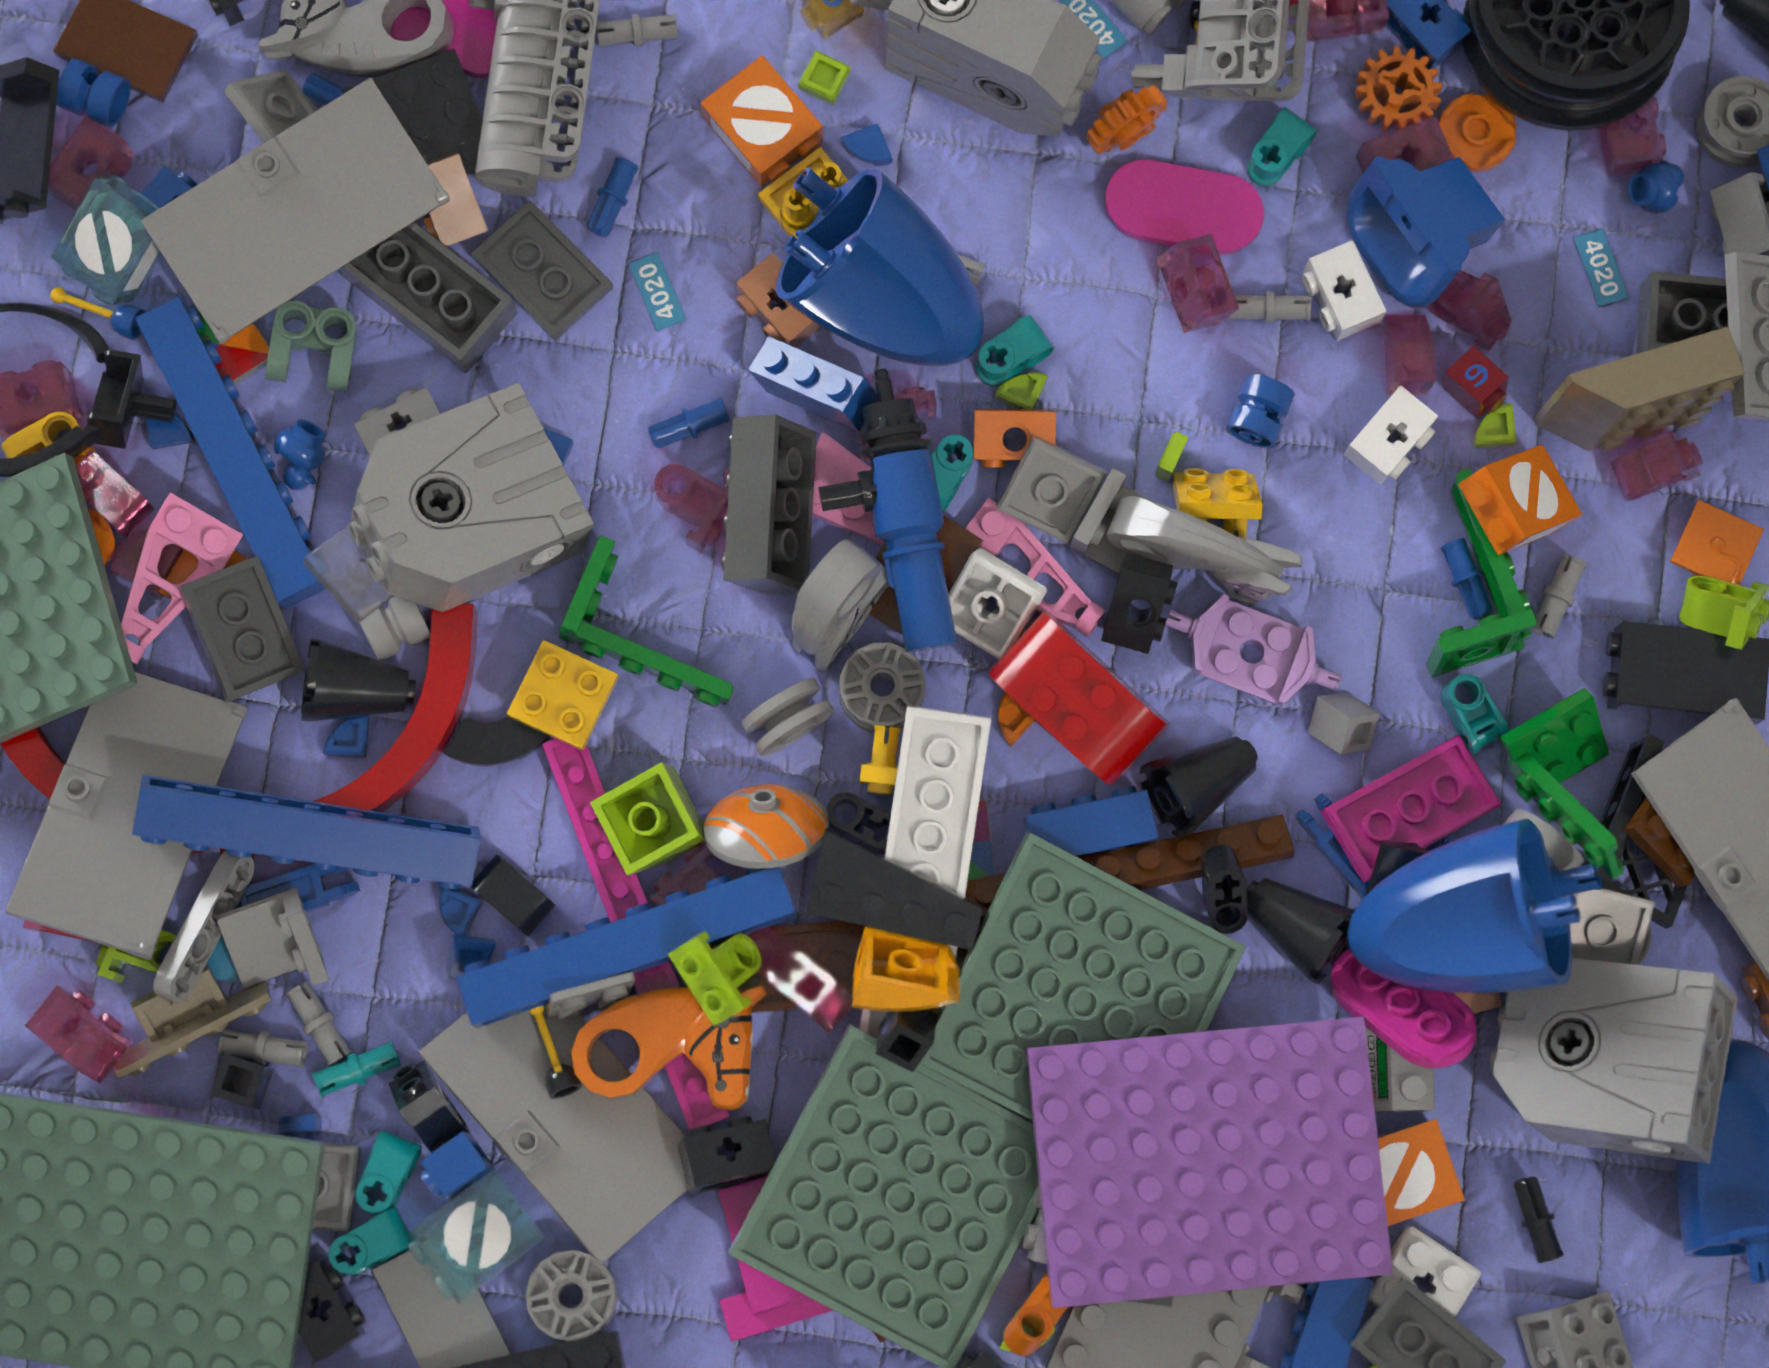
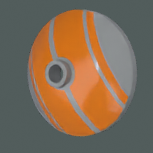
[703,784,829,869]

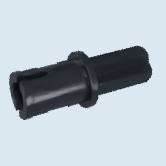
[1514,1176,1564,1263]

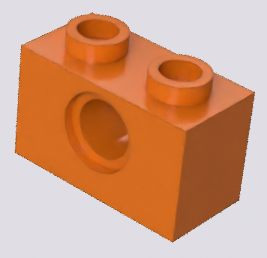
[972,408,1057,467]

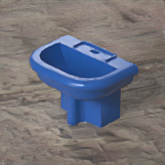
[1347,156,1505,308]

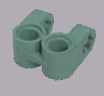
[265,301,356,392]

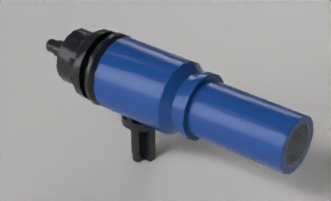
[818,368,957,653]

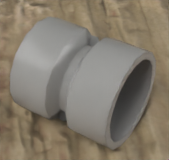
[357,596,430,661]

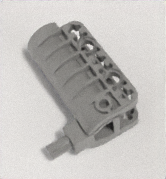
[469,0,600,197]
[1131,0,1309,101]

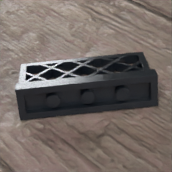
[1584,734,1688,929]

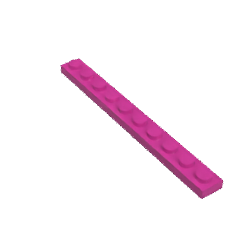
[542,739,730,1130]

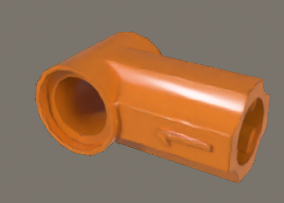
[1003,1271,1067,1356]

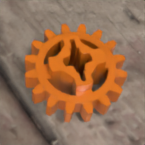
[1354,46,1443,135]
[1085,85,1168,155]

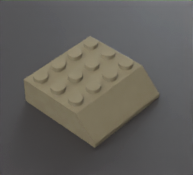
[1534,327,1745,452]

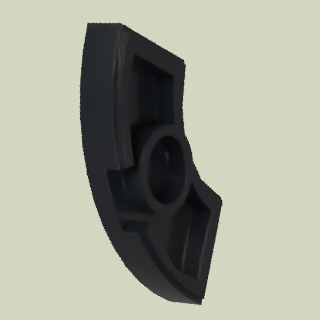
[443,717,551,766]

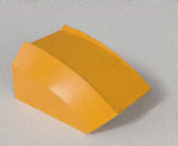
[852,926,960,1012]

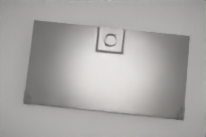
[140,77,450,344]
[5,672,248,960]
[1631,698,1769,981]
[418,1010,688,1265]

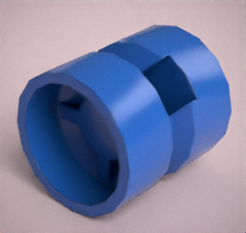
[56,58,131,128]
[1225,374,1295,449]

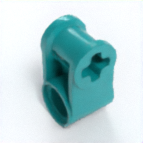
[1248,107,1318,187]
[976,315,1055,386]
[932,434,973,513]
[1441,673,1509,757]
[356,1130,422,1215]
[328,1207,415,1276]

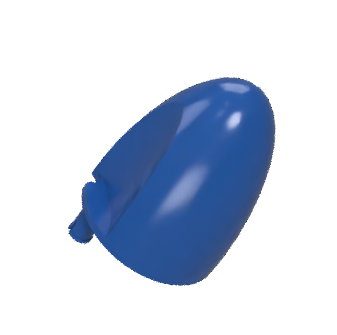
[776,167,984,367]
[1347,818,1602,993]
[1676,1040,1769,1284]

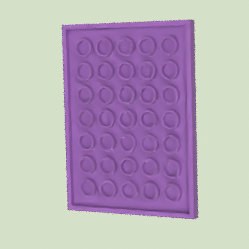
[1026,1017,1393,1308]

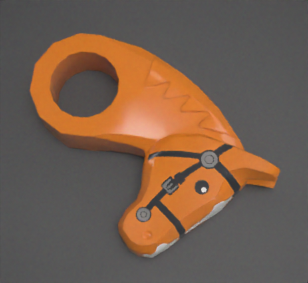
[571,985,767,1110]

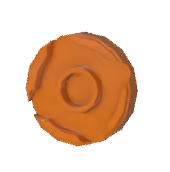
[1436,93,1517,172]

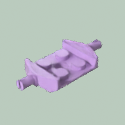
[1165,594,1342,706]

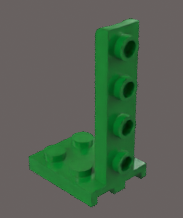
[1426,468,1537,678]
[559,535,733,707]
[1500,688,1625,879]

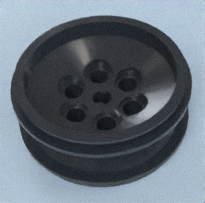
[1462,0,1690,131]

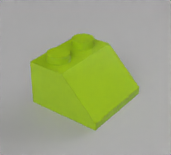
[590,762,705,876]

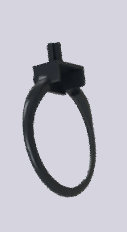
[0,302,177,477]

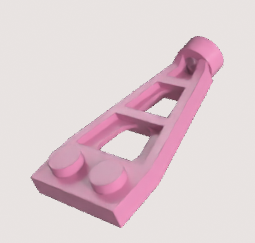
[121,492,243,665]
[965,497,1106,637]

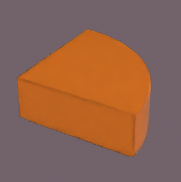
[998,692,1036,747]

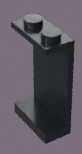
[0,57,59,224]
[1602,621,1769,725]

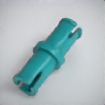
[312,1041,401,1098]

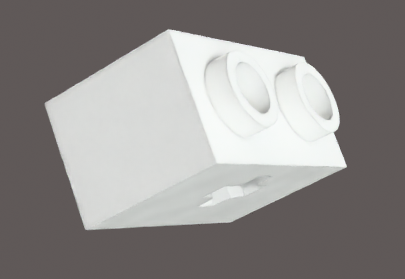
[1302,240,1387,341]
[1343,385,1438,485]

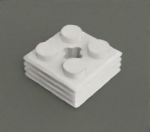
[948,548,1047,660]
[1368,1227,1481,1318]

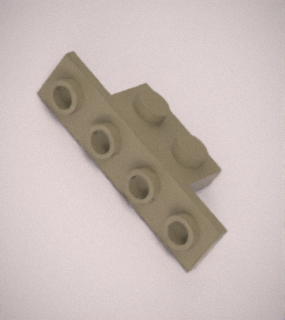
[113,964,271,1079]

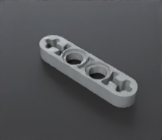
[153,851,255,1004]

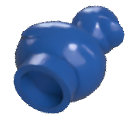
[1627,160,1684,213]
[274,419,326,490]

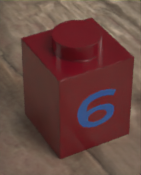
[1442,345,1509,419]

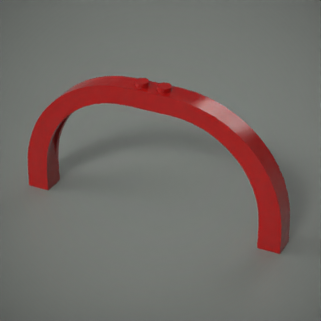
[0,604,478,854]

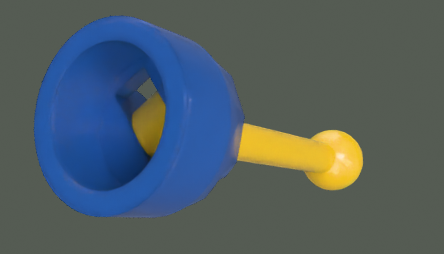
[50,287,145,340]

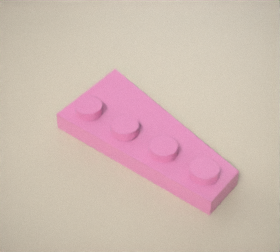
[812,431,885,546]

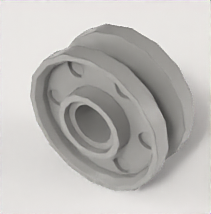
[1696,76,1769,167]
[839,642,925,733]
[741,678,834,756]
[525,1250,618,1342]

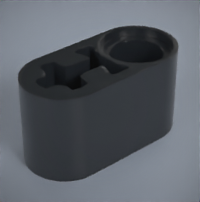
[827,792,891,854]
[1201,845,1248,934]
[470,854,556,937]

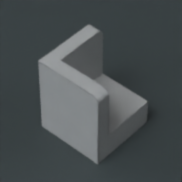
[1308,692,1380,755]

